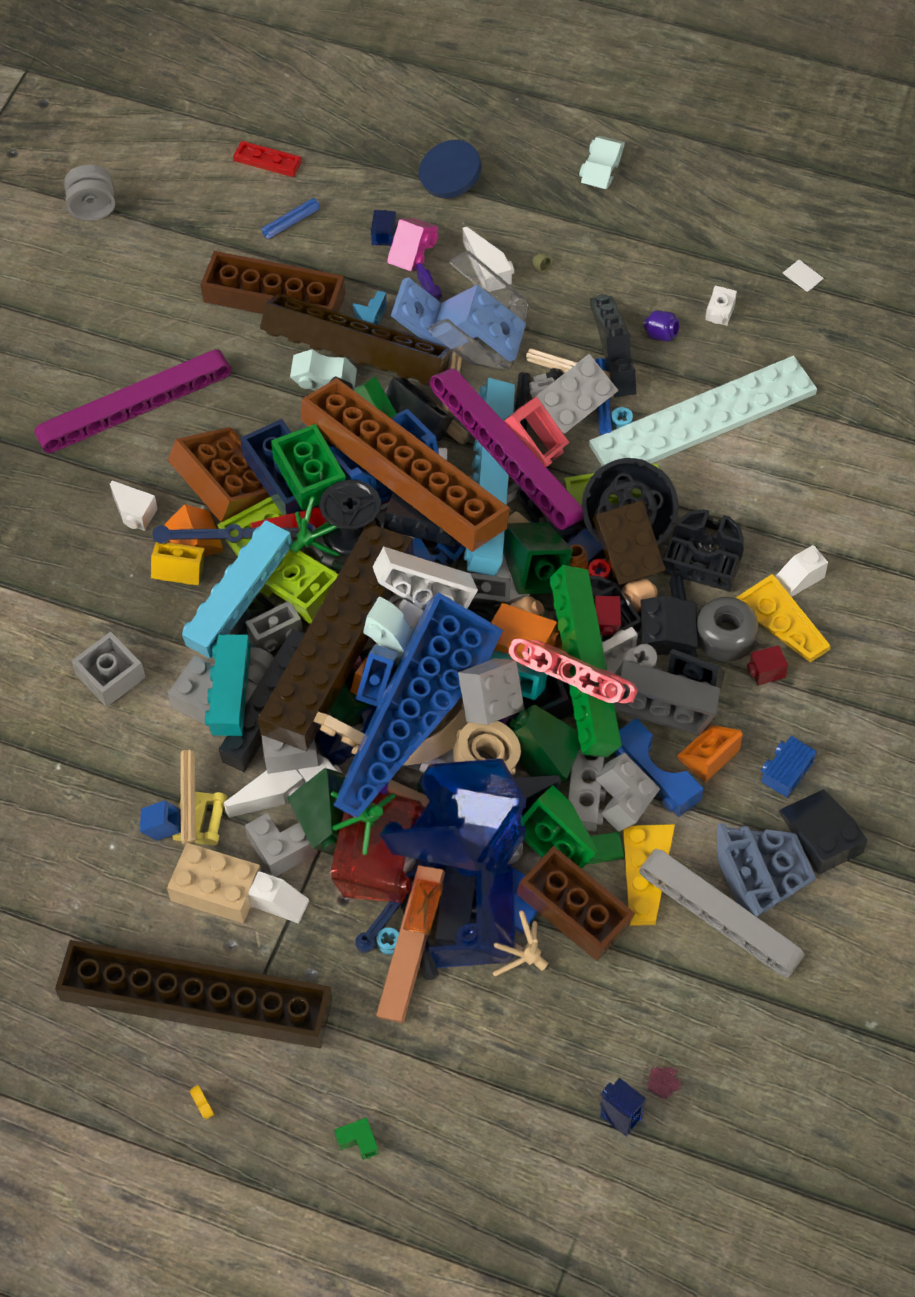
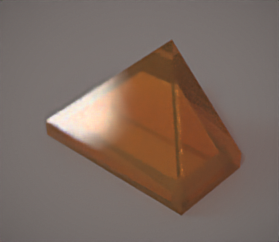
[403,879,443,935]

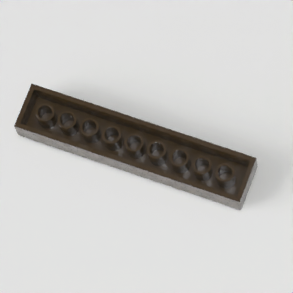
[258,524,414,752]
[55,940,333,1049]

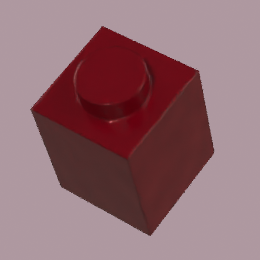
[594,596,621,636]
[747,645,788,685]

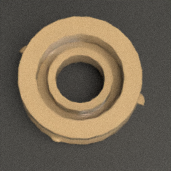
[453,721,521,786]

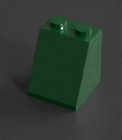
[503,522,573,594]
[505,704,581,782]
[287,768,360,856]

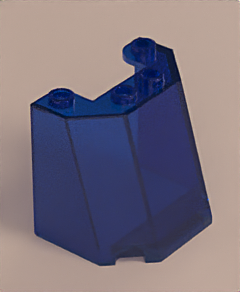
[380,758,526,872]

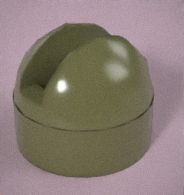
[532,253,552,273]

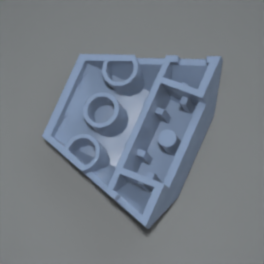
[717,823,816,917]

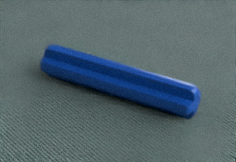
[262,198,320,239]

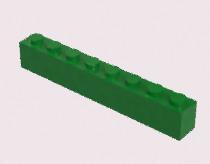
[550,565,622,757]

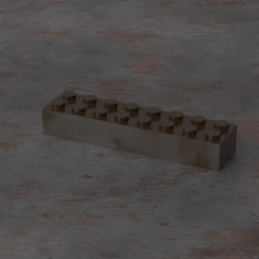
[260,293,452,386]

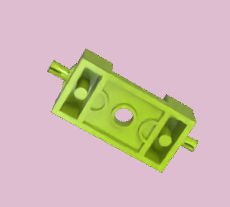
[259,548,338,624]

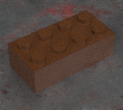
[516,846,635,961]

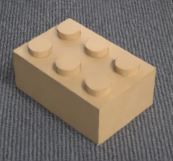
[167,843,261,924]

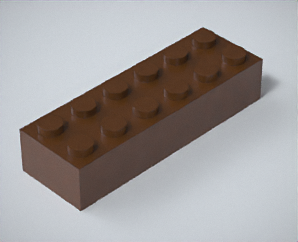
[200,251,346,314]

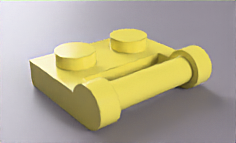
[172,792,228,845]

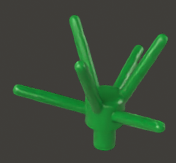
[289,496,340,557]
[331,791,396,855]

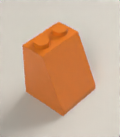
[491,603,560,658]

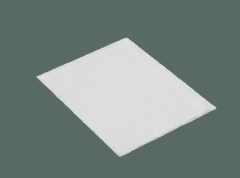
[783,260,824,292]

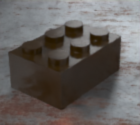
[593,500,665,586]

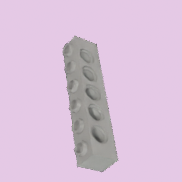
[568,726,606,834]

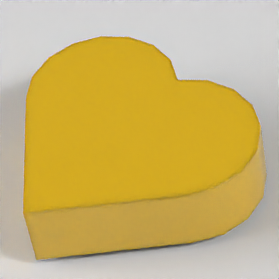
[189,1084,214,1120]

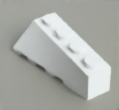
[373,547,478,609]

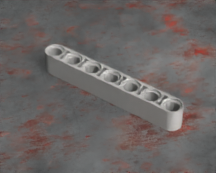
[639,849,804,977]

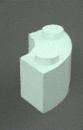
[580,136,625,189]
[290,349,357,391]
[363,597,414,665]

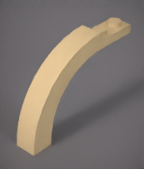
[314,697,469,765]

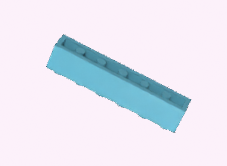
[182,520,292,659]

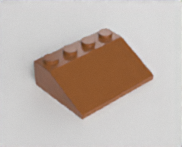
[168,427,270,522]

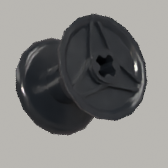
[319,480,381,556]

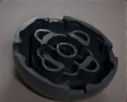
[581,458,679,546]

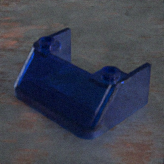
[429,850,516,968]

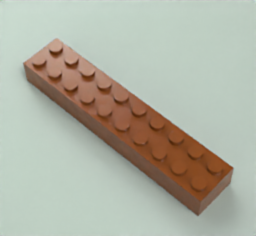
[301,378,510,552]

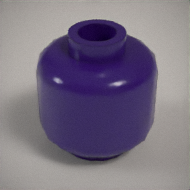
[644,310,680,342]

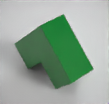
[334,1117,379,1160]

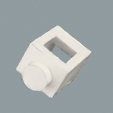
[706,285,737,326]

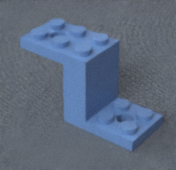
[391,277,526,362]

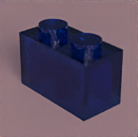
[600,1077,646,1137]

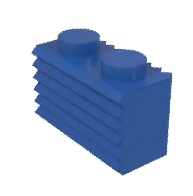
[761,736,817,798]

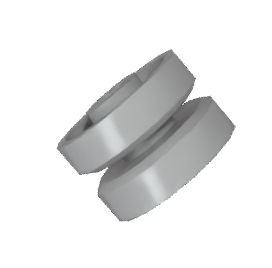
[64,164,115,221]

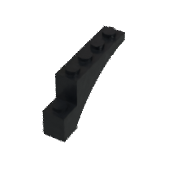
[590,294,637,397]

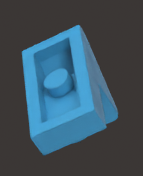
[353,291,387,325]

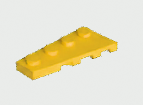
[736,574,831,663]
[623,824,675,926]

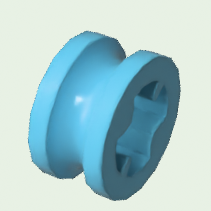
[612,407,633,429]
[377,928,399,954]

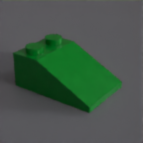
[513,786,598,869]

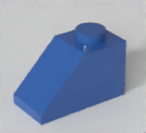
[356,644,399,706]

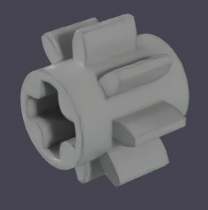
[529,373,554,398]

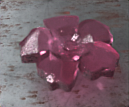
[647,1067,681,1099]

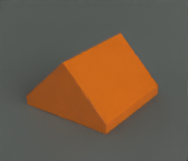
[165,504,224,557]
[677,725,743,783]

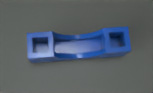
[614,718,704,817]

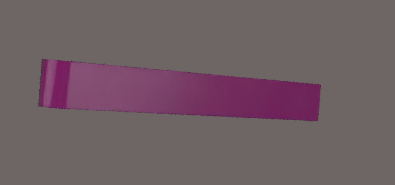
[34,349,232,453]
[430,368,583,530]

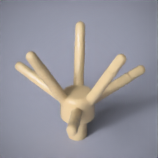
[493,911,548,976]

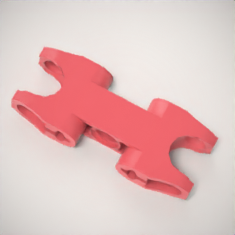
[509,639,638,703]

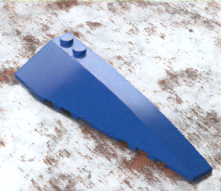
[334,592,503,818]

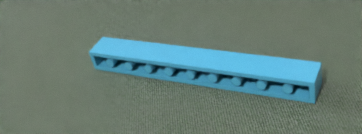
[464,378,515,576]

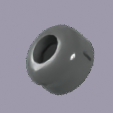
[697,597,759,661]

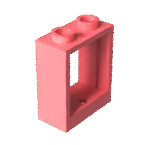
[504,396,570,467]

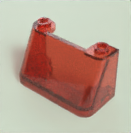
[331,792,426,903]

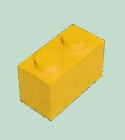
[151,542,204,586]

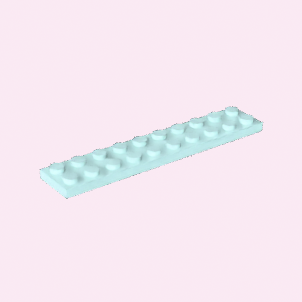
[589,355,817,466]

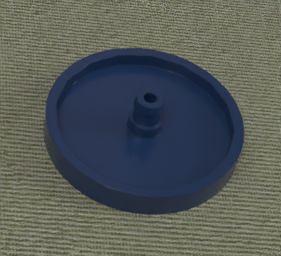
[419,140,482,198]

